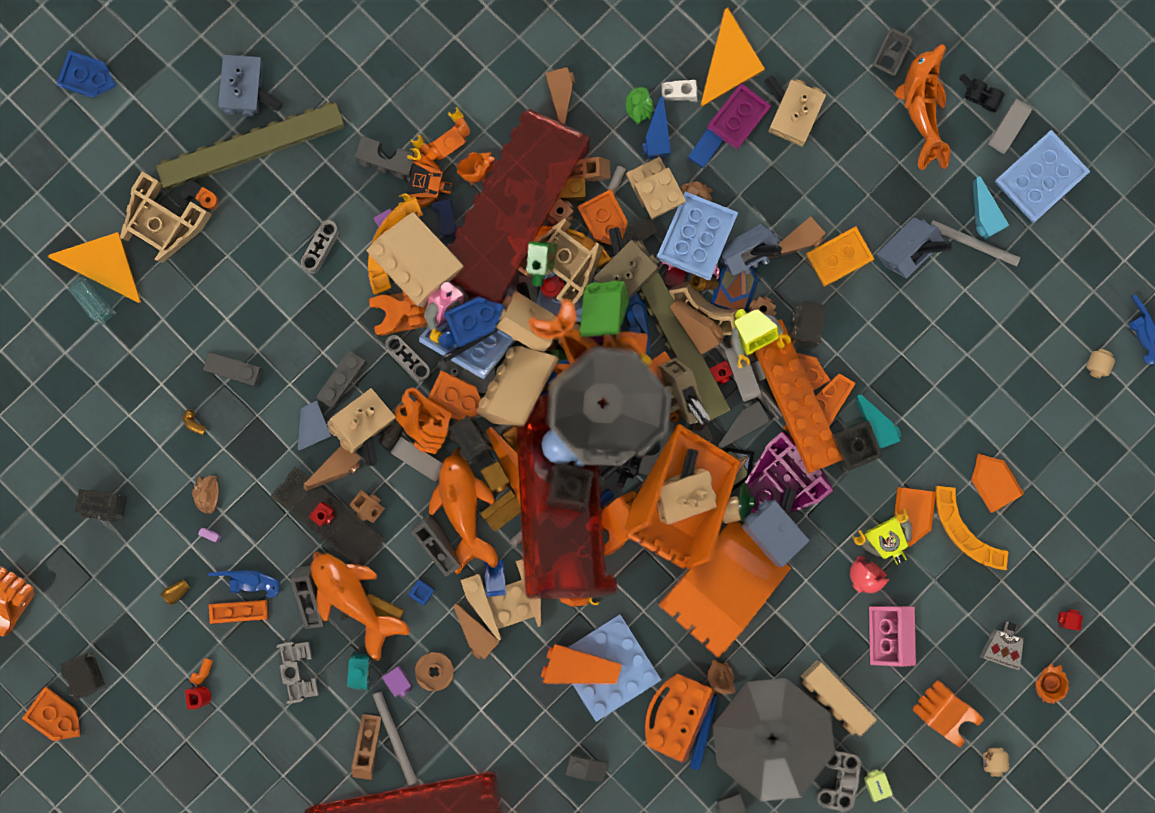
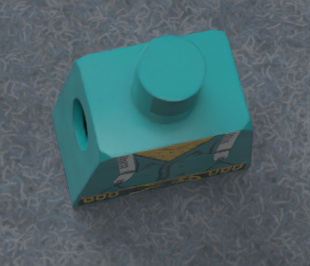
[347,652,372,690]

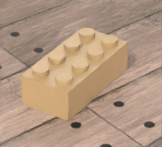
[800,660,877,736]

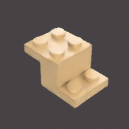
[626,157,686,220]

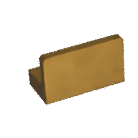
[480,490,523,531]
[367,594,405,619]

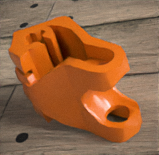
[369,290,428,336]
[394,388,451,454]
[585,490,637,556]
[0,567,35,637]
[913,680,984,747]

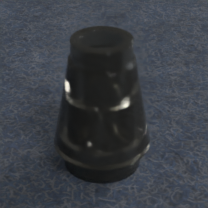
[377,421,404,450]

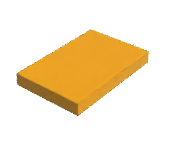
[806,226,874,287]

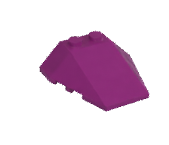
[738,431,834,513]

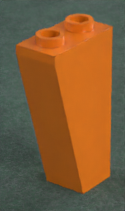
[541,644,622,684]

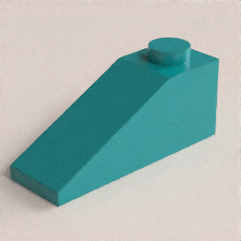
[855,394,901,450]

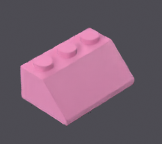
[869,606,916,666]

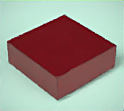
[664,266,686,287]

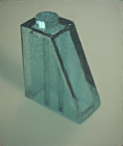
[68,276,117,325]

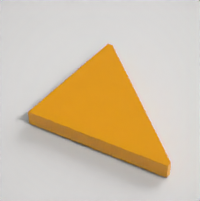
[701,8,765,107]
[48,232,141,303]

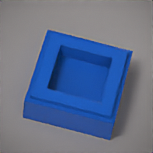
[408,579,435,606]

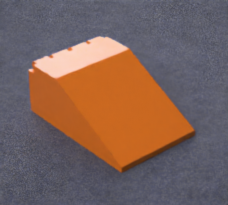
[624,424,740,570]
[658,521,791,657]

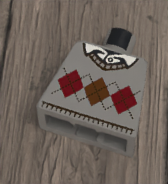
[980,621,1023,670]

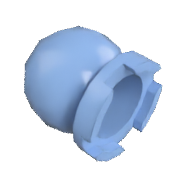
[542,429,585,467]

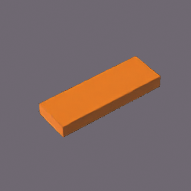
[209,600,269,624]

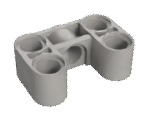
[815,750,861,811]

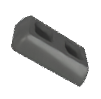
[873,28,913,76]

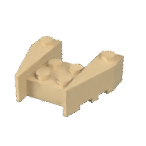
[120,172,212,263]
[511,219,603,311]
[461,555,541,641]

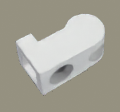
[662,80,697,101]

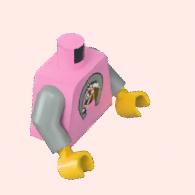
[424,283,471,343]

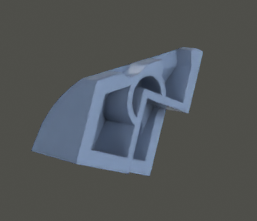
[298,401,332,451]

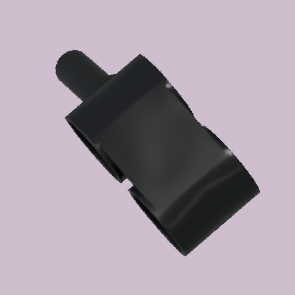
[959,74,1005,112]
[616,454,643,489]

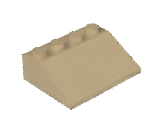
[366,212,464,307]
[476,346,559,425]

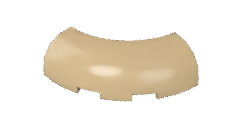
[669,281,739,335]

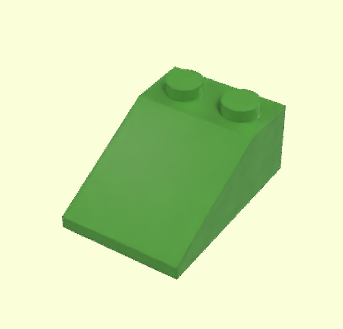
[580,280,629,336]

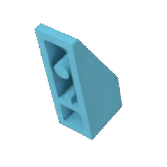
[973,176,1009,239]

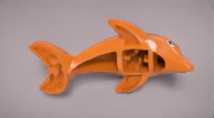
[895,44,951,170]
[529,299,616,404]
[429,448,498,574]
[310,552,410,661]

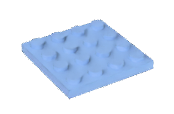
[568,614,661,722]

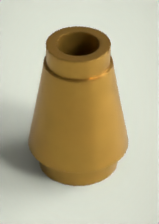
[690,274,719,291]
[160,579,190,606]

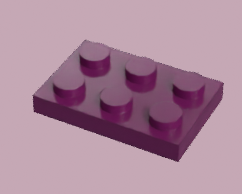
[707,84,771,150]

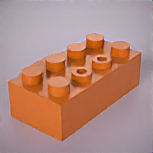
[645,674,715,762]

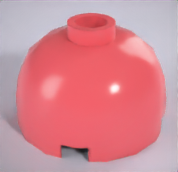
[849,556,889,593]

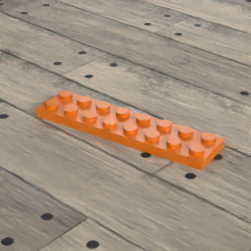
[755,319,843,474]

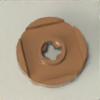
[415,652,454,691]

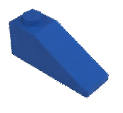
[642,97,671,159]

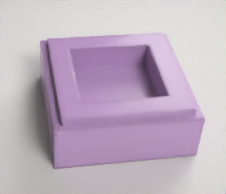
[198,528,222,542]

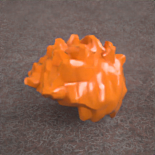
[457,152,495,185]
[1035,664,1069,704]

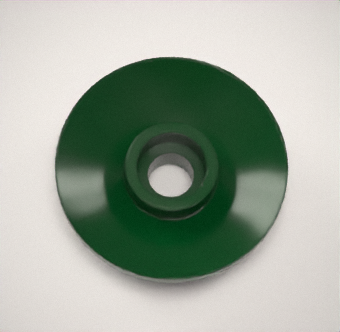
[739,483,756,522]

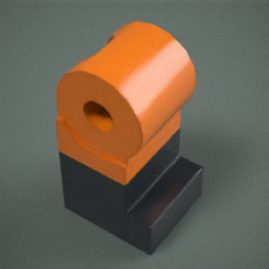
[180,179,219,210]

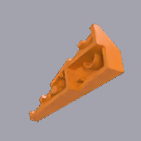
[485,426,559,522]

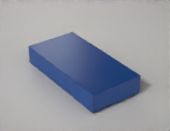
[688,129,723,169]
[485,560,506,597]

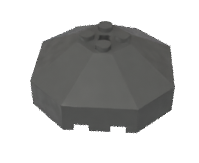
[547,347,671,466]
[713,678,835,801]

